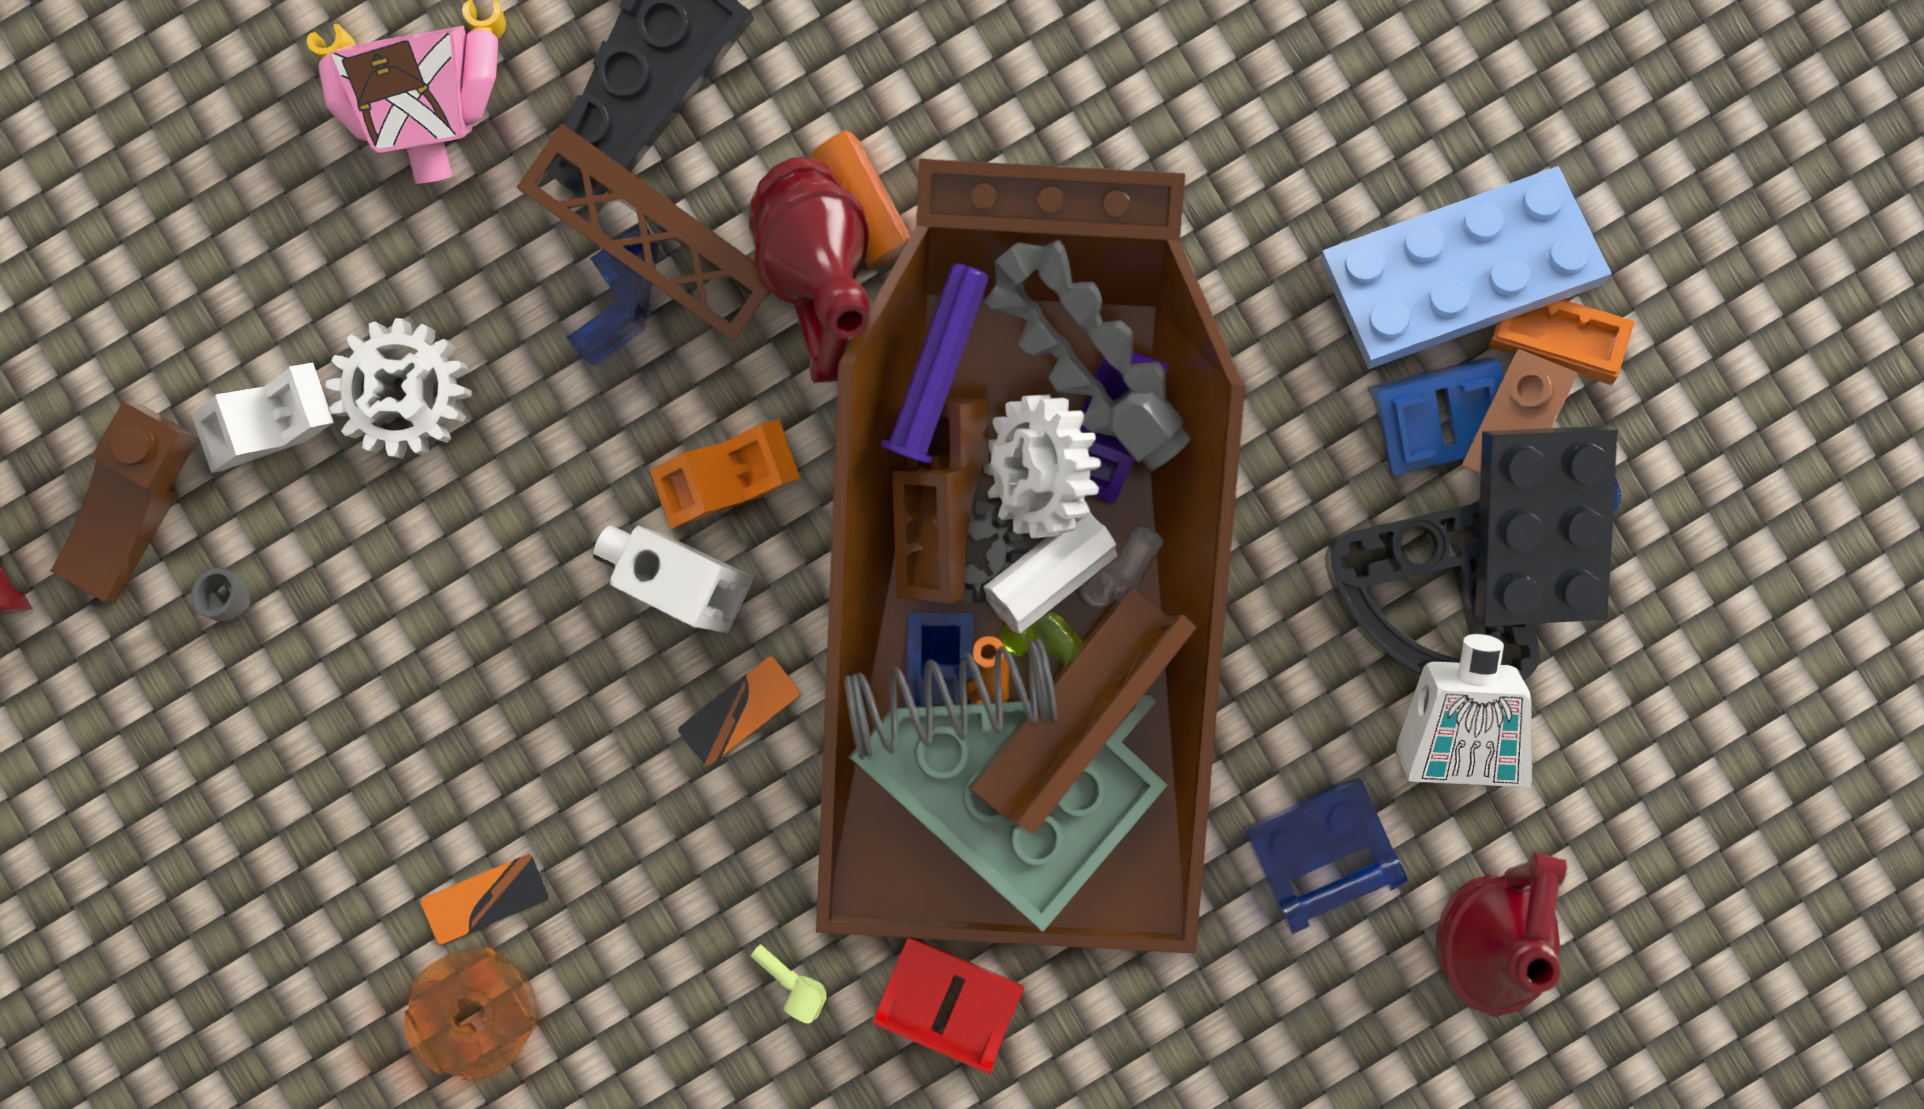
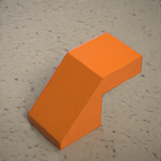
[650,419,801,529]

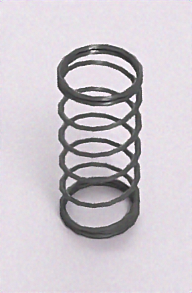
[844,639,1057,760]

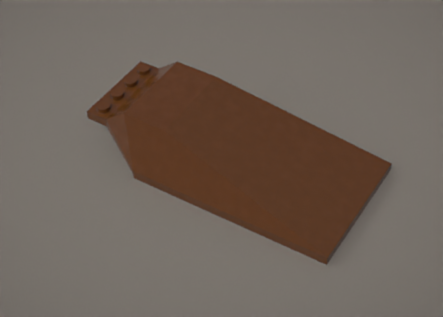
[816,158,1245,954]

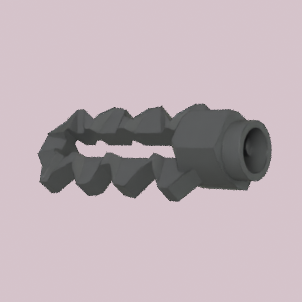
[984,240,1191,471]

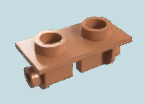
[1462,348,1578,473]

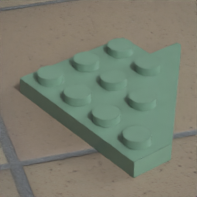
[849,695,1168,932]

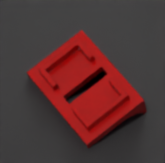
[872,937,1025,1075]

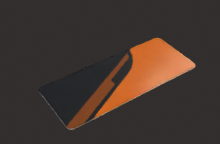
[678,656,800,766]
[421,854,549,945]

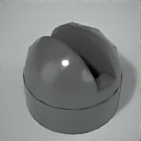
[191,568,252,622]

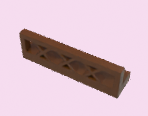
[516,123,770,342]
[967,587,1197,835]

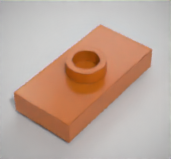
[1488,300,1635,385]

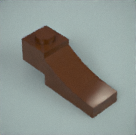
[892,398,989,604]
[50,401,200,602]

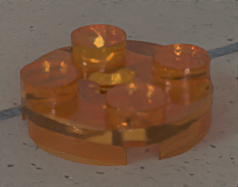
[404,947,538,1081]

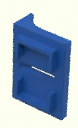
[1368,357,1503,476]

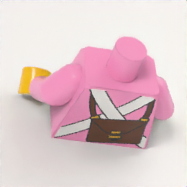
[307,0,506,184]

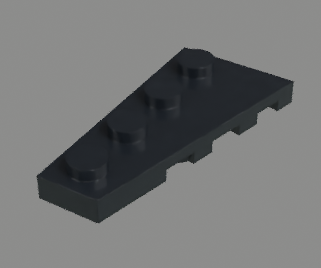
[546,0,754,213]

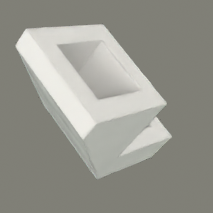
[191,363,334,473]

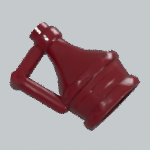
[749,157,870,383]
[1436,852,1567,1017]

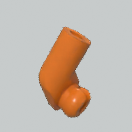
[966,636,1010,704]

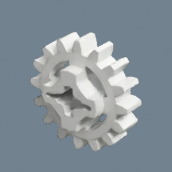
[326,318,472,458]
[983,395,1100,538]

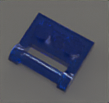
[1243,777,1408,934]

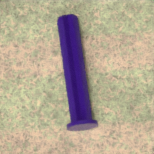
[880,264,988,463]

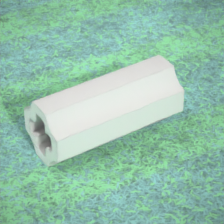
[983,513,1118,633]

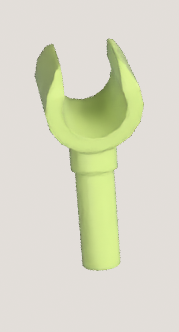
[751,944,826,1023]

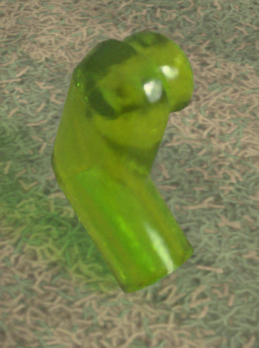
[999,612,1083,666]

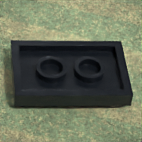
[1475,426,1618,626]

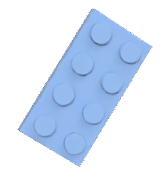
[1320,166,1611,369]

